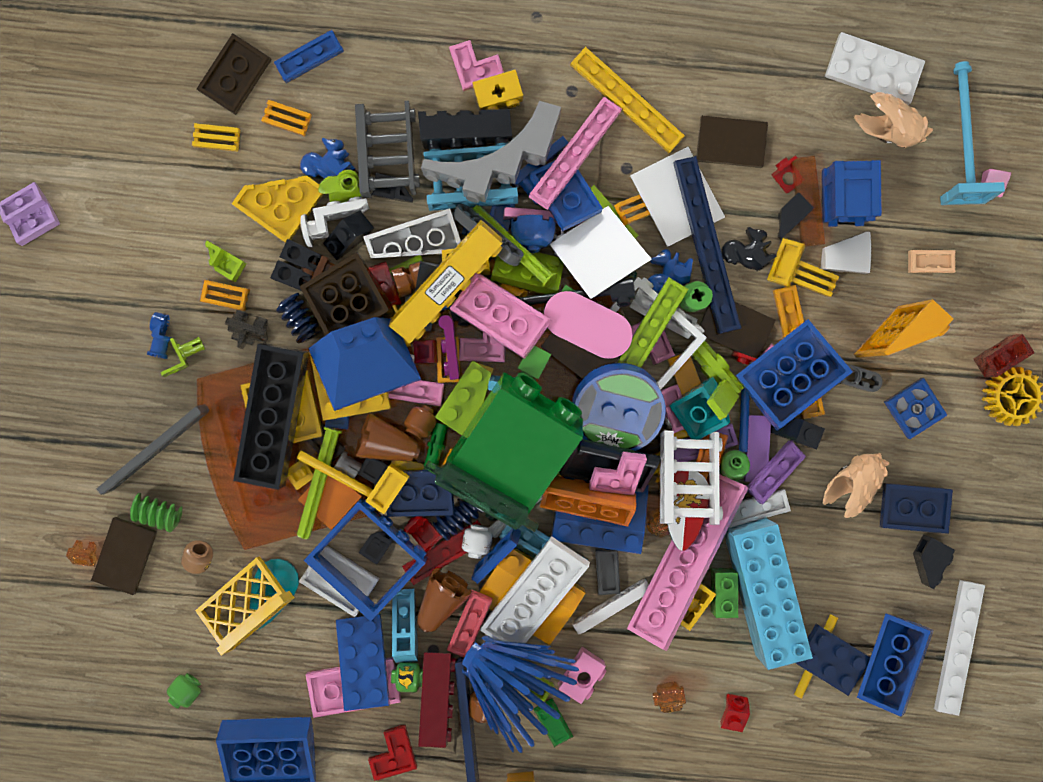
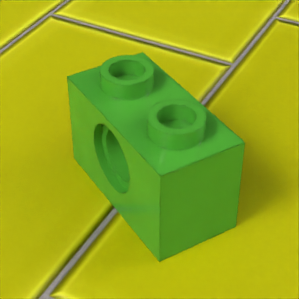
[518,346,551,379]
[711,568,738,618]

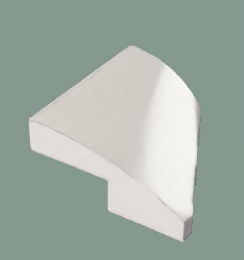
[820,232,871,274]

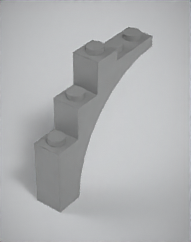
[421,101,561,203]

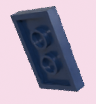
[383,469,455,517]
[879,483,953,534]
[796,624,870,696]

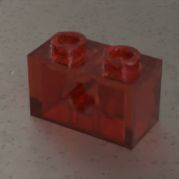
[973,334,1035,377]

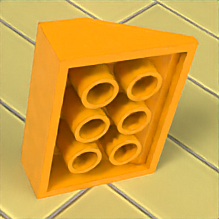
[854,299,954,358]
[479,548,585,645]

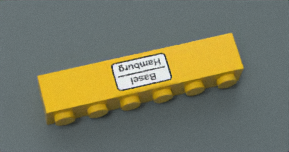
[389,220,503,343]

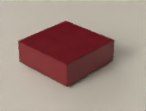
[413,340,438,364]

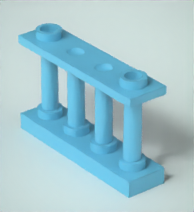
[424,143,518,211]

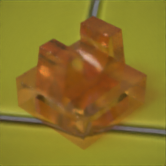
[66,540,97,567]

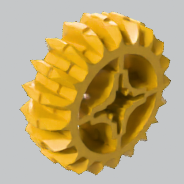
[981,366,1043,426]

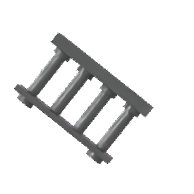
[355,101,420,199]

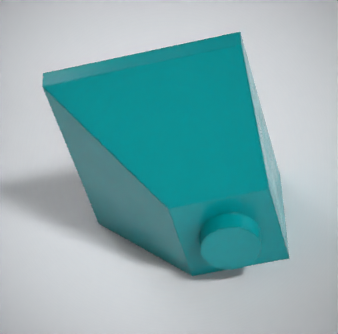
[669,377,730,440]

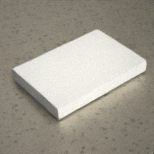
[299,546,380,617]

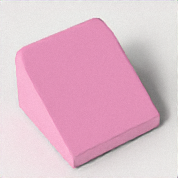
[981,169,1011,198]

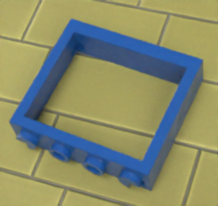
[304,498,428,621]

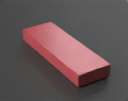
[447,590,493,657]

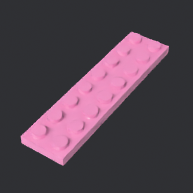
[627,474,748,651]

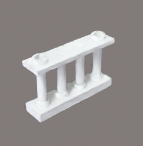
[660,431,723,525]

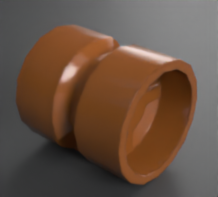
[391,262,420,298]

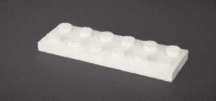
[480,536,590,643]

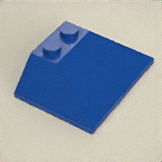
[309,317,421,411]

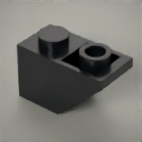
[323,210,374,260]
[913,534,955,589]

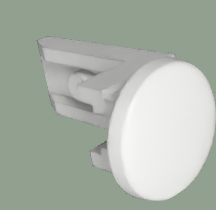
[300,197,369,247]

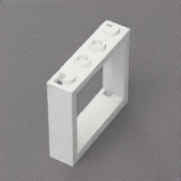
[610,277,707,390]

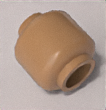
[181,540,213,574]

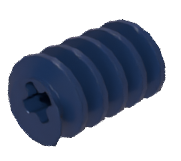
[276,292,322,344]
[433,498,482,541]

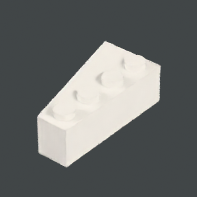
[363,208,461,258]

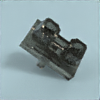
[225,310,269,349]

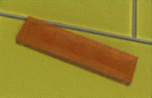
[792,156,825,247]

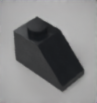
[770,418,825,450]

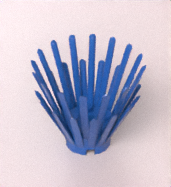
[462,636,579,753]

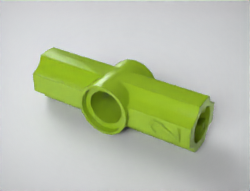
[686,340,744,394]

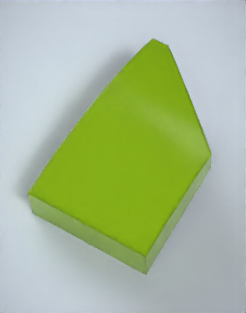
[205,241,247,282]

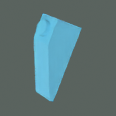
[392,589,418,663]

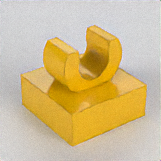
[287,461,314,490]

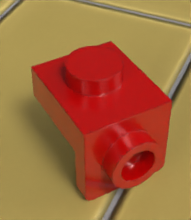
[404,516,443,552]
[720,694,750,732]

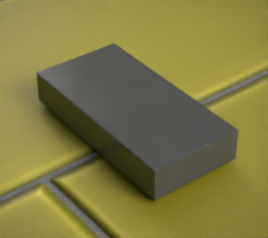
[595,549,620,595]

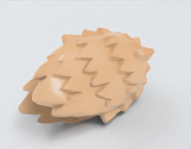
[854,92,933,148]
[823,453,890,518]

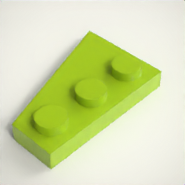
[435,360,492,435]

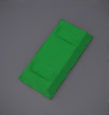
[533,698,574,748]

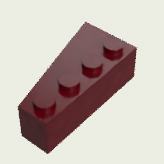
[418,652,456,748]

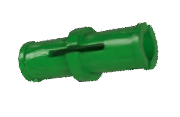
[423,423,449,469]

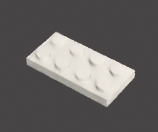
[825,32,925,105]

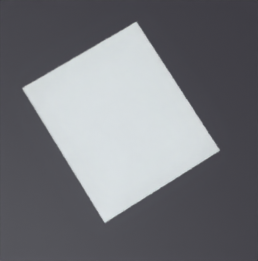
[630,147,725,247]
[550,206,652,299]

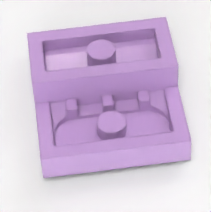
[0,182,60,246]

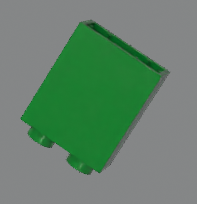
[442,372,583,524]

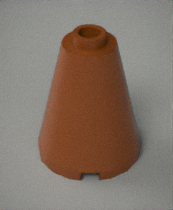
[355,413,421,462]
[416,568,472,632]

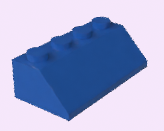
[857,613,934,717]

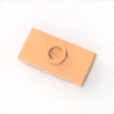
[908,250,956,273]

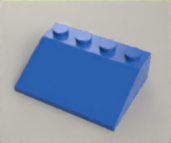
[736,319,853,430]
[551,476,649,554]
[216,717,316,782]

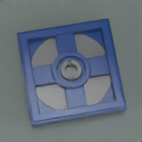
[884,378,947,439]

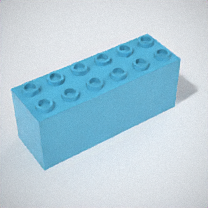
[725,518,813,670]

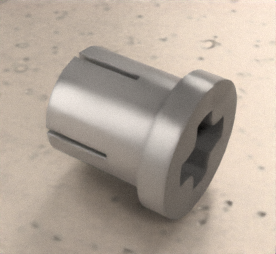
[334,451,362,479]

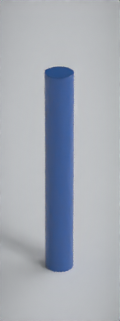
[739,385,750,452]

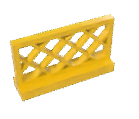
[195,556,295,656]

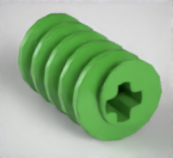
[679,281,713,312]
[130,493,183,533]

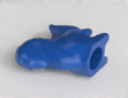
[300,138,355,180]
[648,249,693,294]

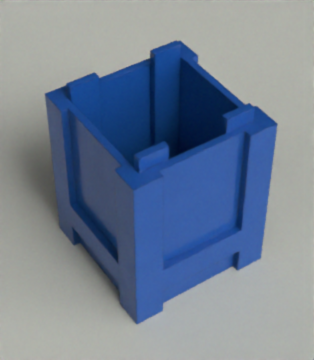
[822,160,882,227]

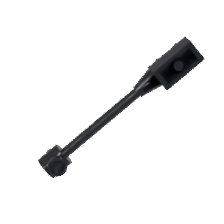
[450,274,635,326]

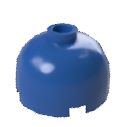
[511,215,556,253]

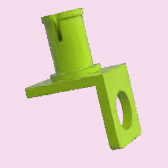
[160,337,205,377]

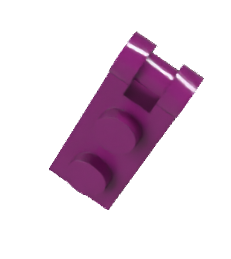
[439,315,460,380]

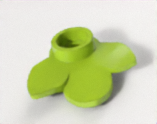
[318,170,363,203]

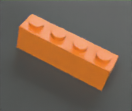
[540,474,636,526]

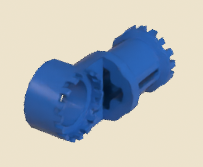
[147,312,172,359]

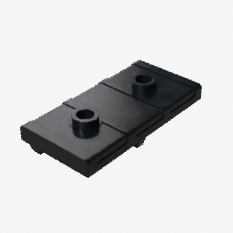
[559,439,661,493]

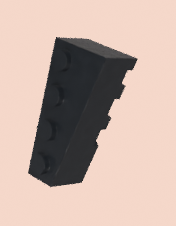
[418,109,512,151]

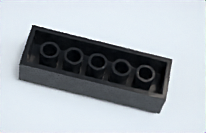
[233,343,310,490]

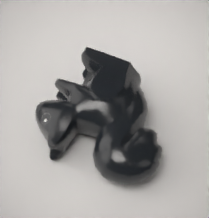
[721,227,777,272]

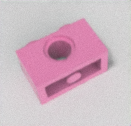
[558,647,606,704]

